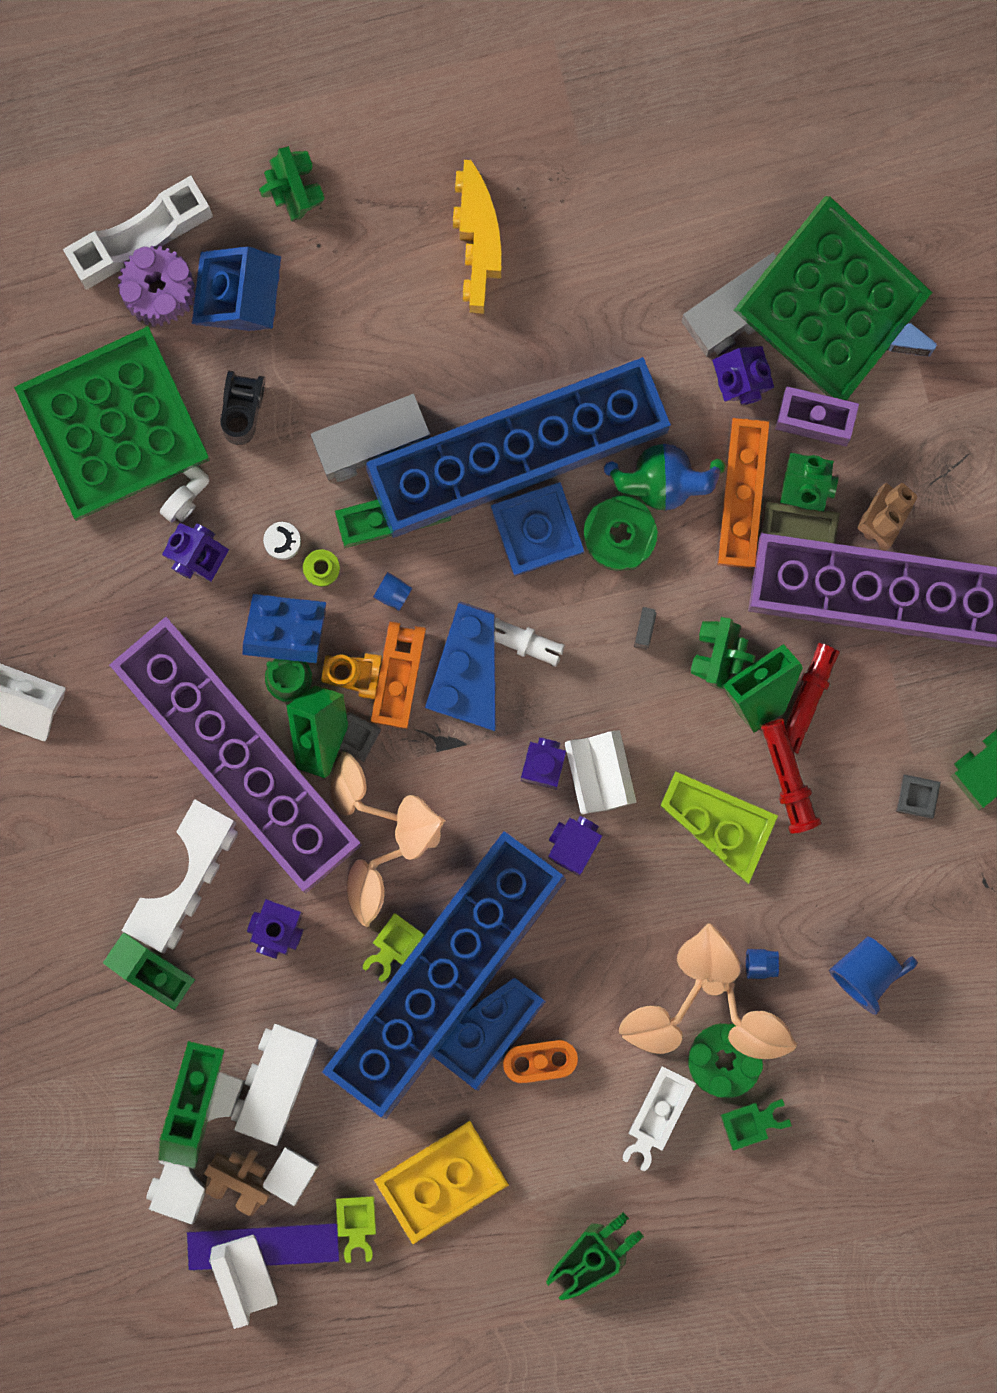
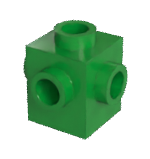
[780,452,839,512]

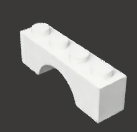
[63,176,213,290]
[122,799,238,953]
[146,1072,245,1224]

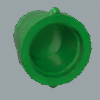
[265,659,313,703]

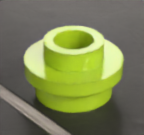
[303,549,340,587]

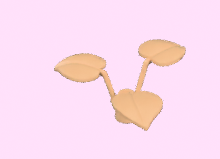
[331,752,445,927]
[619,923,797,1059]

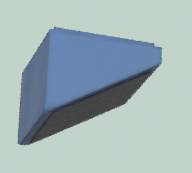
[888,323,937,357]

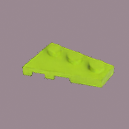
[660,771,778,884]

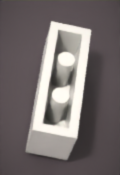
[231,1024,318,1146]

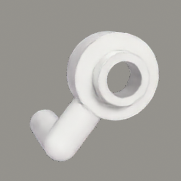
[160,466,209,523]

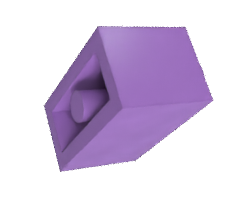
[775,386,859,447]

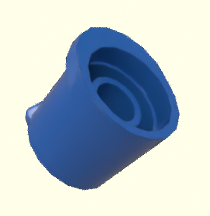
[829,936,918,1015]

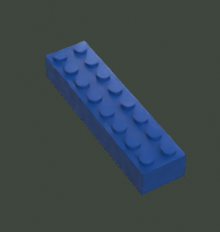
[366,357,671,538]
[322,831,566,1120]

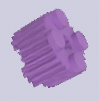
[118,246,195,327]

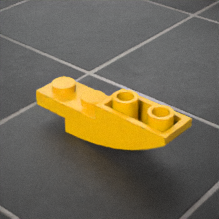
[453,160,501,314]

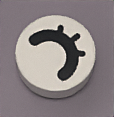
[263,522,301,560]

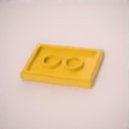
[374,1121,509,1244]

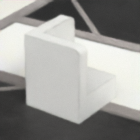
[263,1147,319,1206]

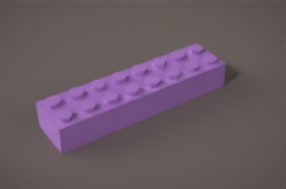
[748,533,997,648]
[109,617,362,894]

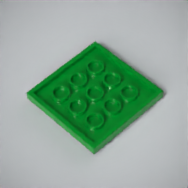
[733,196,933,401]
[14,326,210,521]

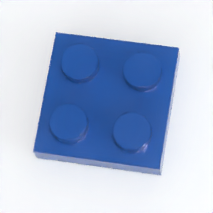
[491,482,584,577]
[242,594,326,663]

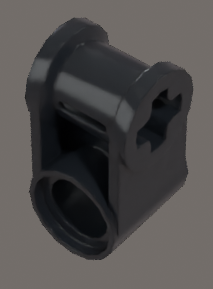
[220,370,266,445]

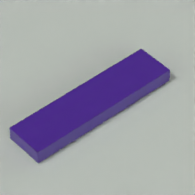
[187,1223,340,1270]

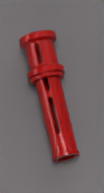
[761,719,822,834]

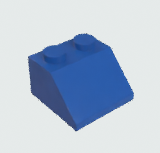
[192,246,281,331]

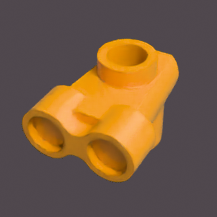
[321,653,382,699]

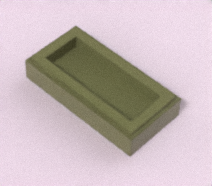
[762,502,840,544]

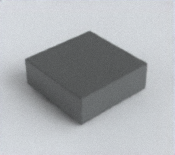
[634,607,657,650]
[340,712,381,762]
[896,774,941,819]

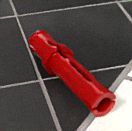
[785,643,840,755]

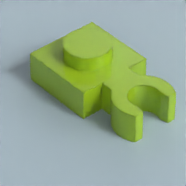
[363,913,425,983]
[336,1196,376,1263]

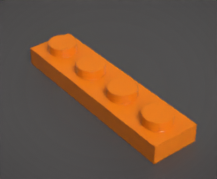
[717,418,769,569]

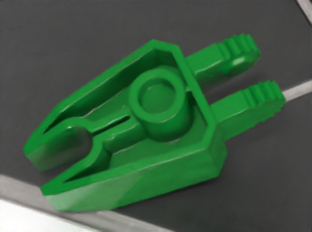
[546,1212,644,1301]

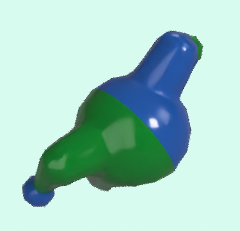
[604,444,726,511]

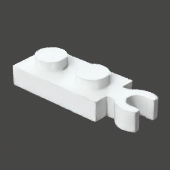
[622,1066,696,1171]

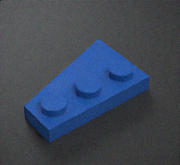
[425,601,496,731]
[434,978,546,1091]

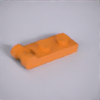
[371,621,426,730]

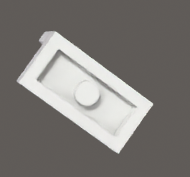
[0,664,66,741]
[565,730,637,814]
[210,1235,278,1329]

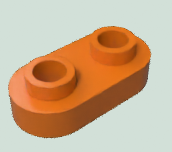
[503,1040,578,1083]

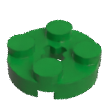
[584,496,658,571]
[688,1023,763,1098]

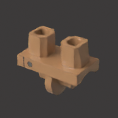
[857,482,918,551]
[204,1149,272,1216]

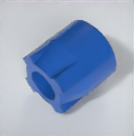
[373,572,412,611]
[745,949,779,979]

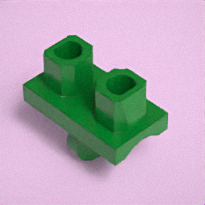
[259,146,325,222]
[691,617,756,690]

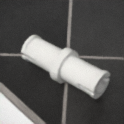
[495,617,565,667]

